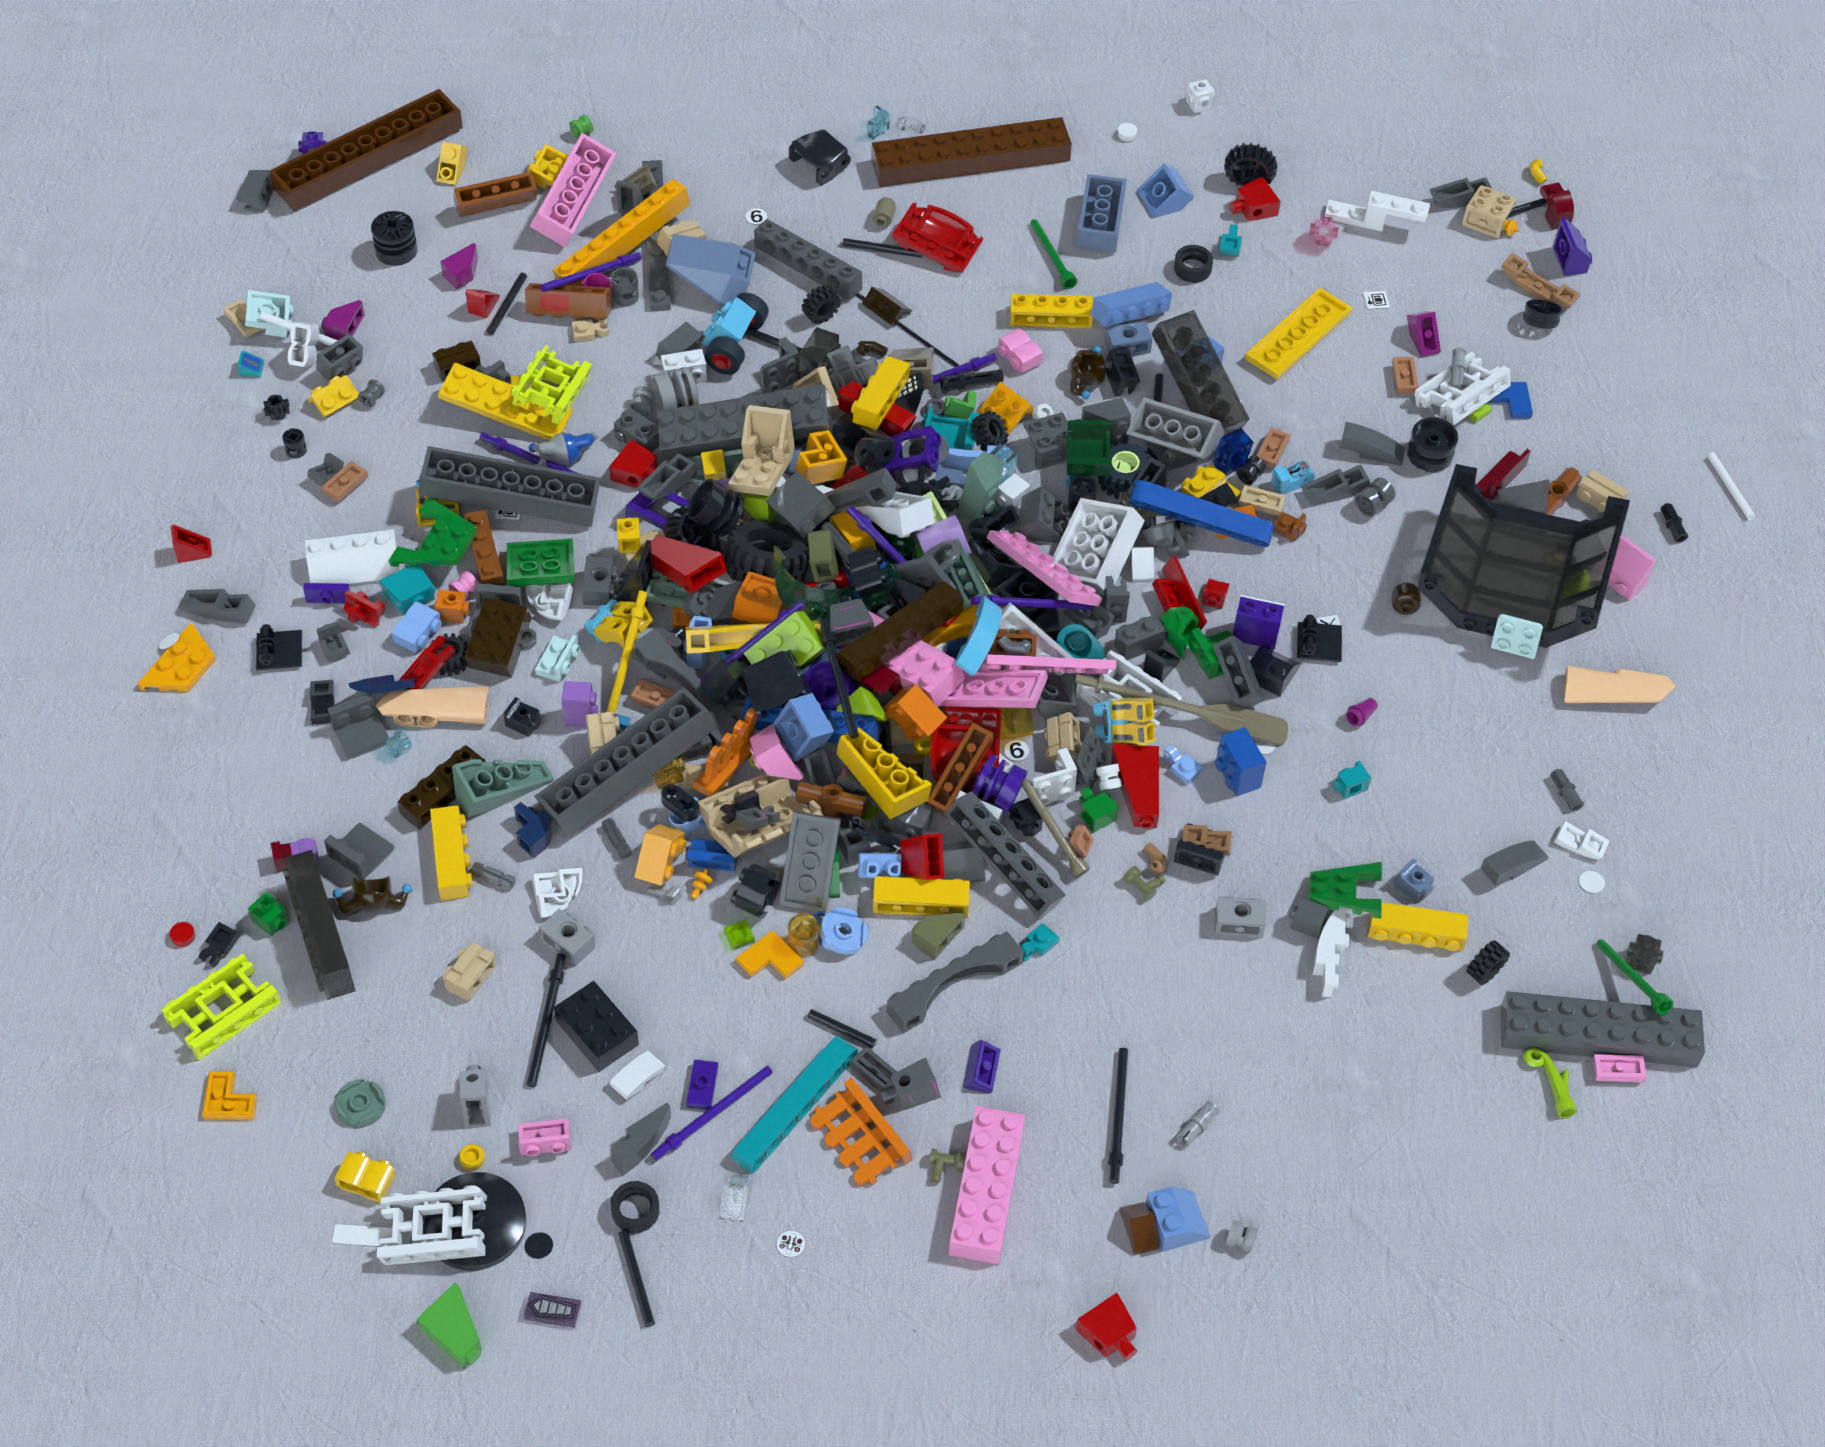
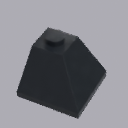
[968,539,1021,588]
[1250,645,1301,697]

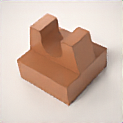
[1067,825,1094,858]

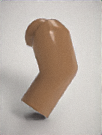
[1143,843,1166,874]

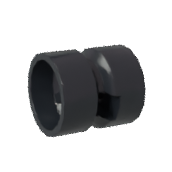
[1067,475,1097,513]

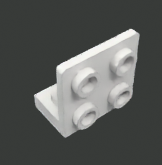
[1032,748,1077,805]

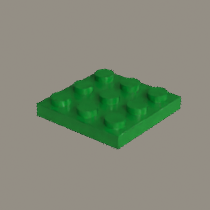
[507,538,575,587]

